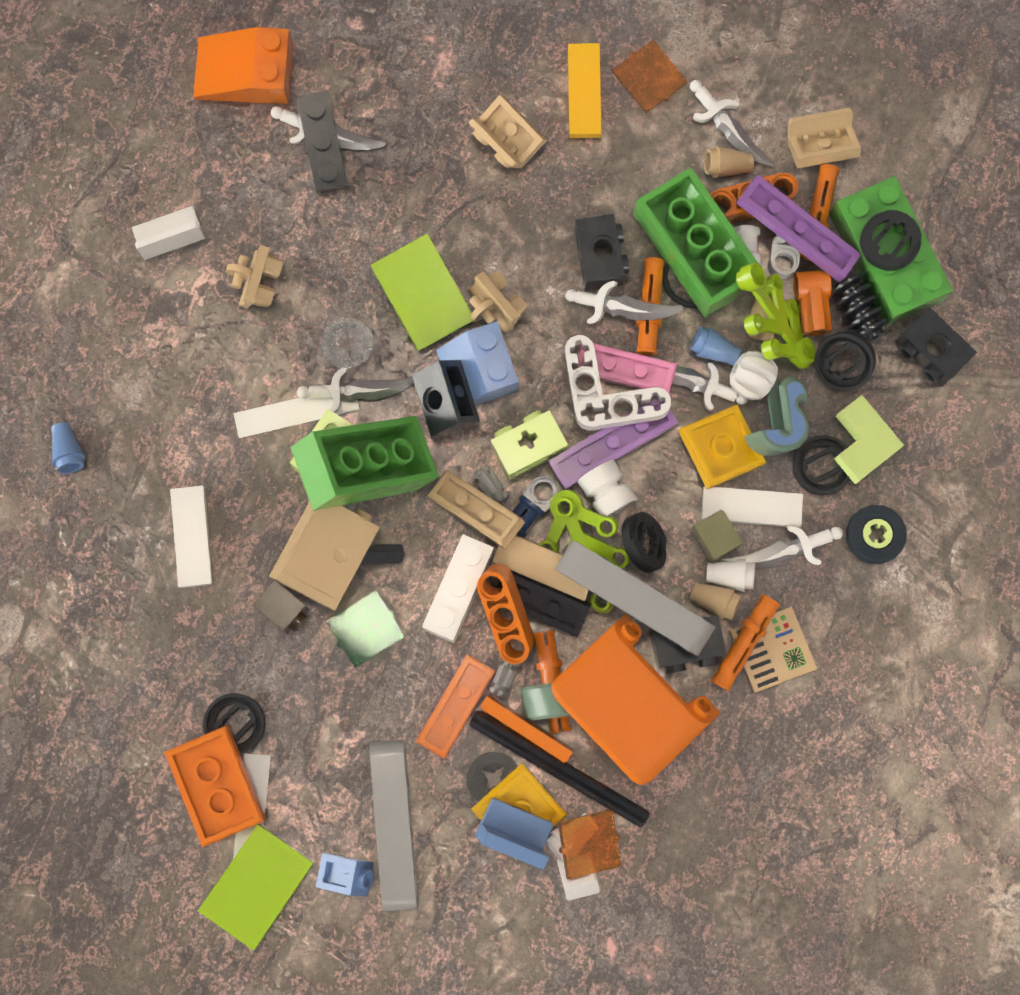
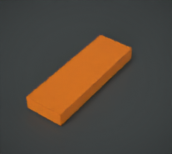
[415,654,496,759]
[480,694,574,762]

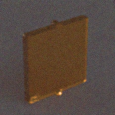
[612,40,688,113]
[557,810,622,879]

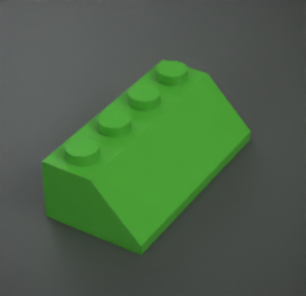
[633,167,758,318]

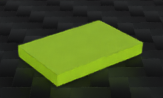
[370,234,473,351]
[198,824,314,951]

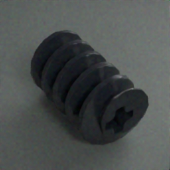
[831,271,893,343]

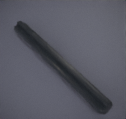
[469,711,650,827]

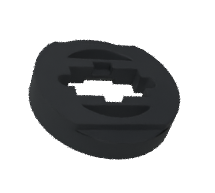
[860,210,922,271]
[815,331,876,391]
[792,435,850,495]
[621,512,667,573]
[203,693,266,754]

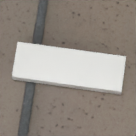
[170,485,214,588]
[701,486,803,527]

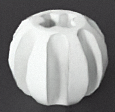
[730,351,778,400]

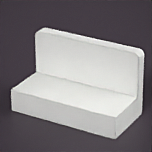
[132,206,205,260]

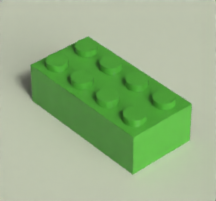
[829,176,953,327]
[290,416,439,511]

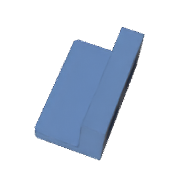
[475,798,553,870]

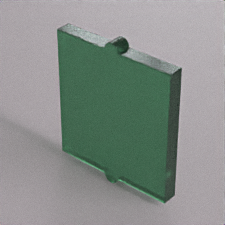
[326,591,405,668]

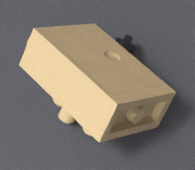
[269,501,405,611]

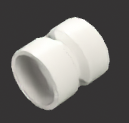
[577,459,638,517]

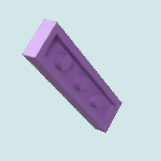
[736,174,861,282]
[548,397,678,490]

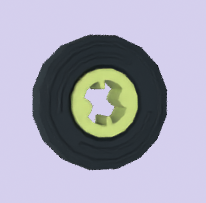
[846,505,907,564]

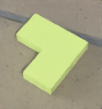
[834,395,904,484]

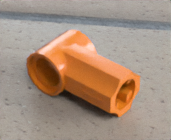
[793,270,832,337]

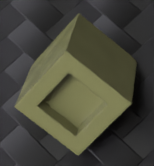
[691,510,743,563]

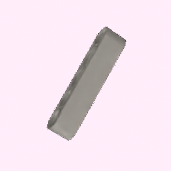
[555,540,716,656]
[369,739,418,912]

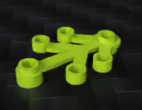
[736,262,816,369]
[539,490,631,614]

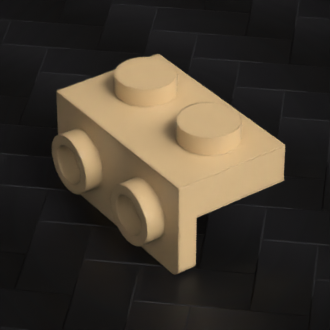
[469,95,547,169]
[787,108,861,169]

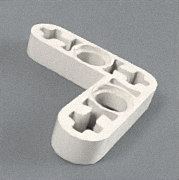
[565,335,671,430]

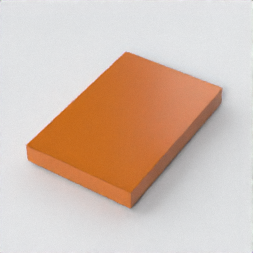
[164,725,267,847]

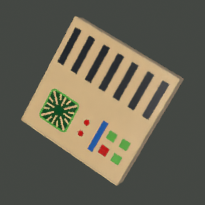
[729,606,817,693]

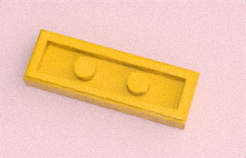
[568,43,601,138]

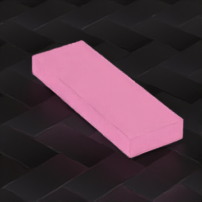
[574,343,677,394]

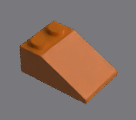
[193,27,294,105]

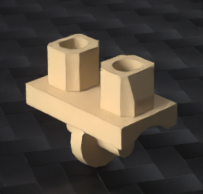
[225,245,284,309]
[468,271,527,335]

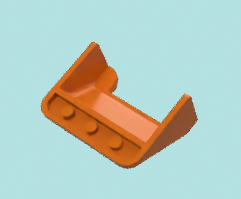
[551,613,720,785]

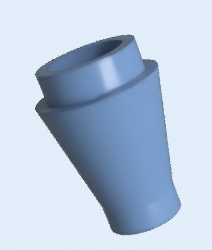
[690,326,741,366]
[51,422,85,474]

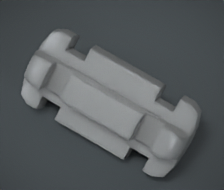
[473,466,509,504]
[490,659,519,698]

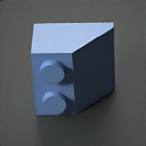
[436,321,519,405]

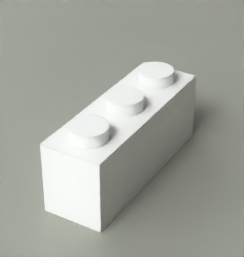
[422,534,494,643]

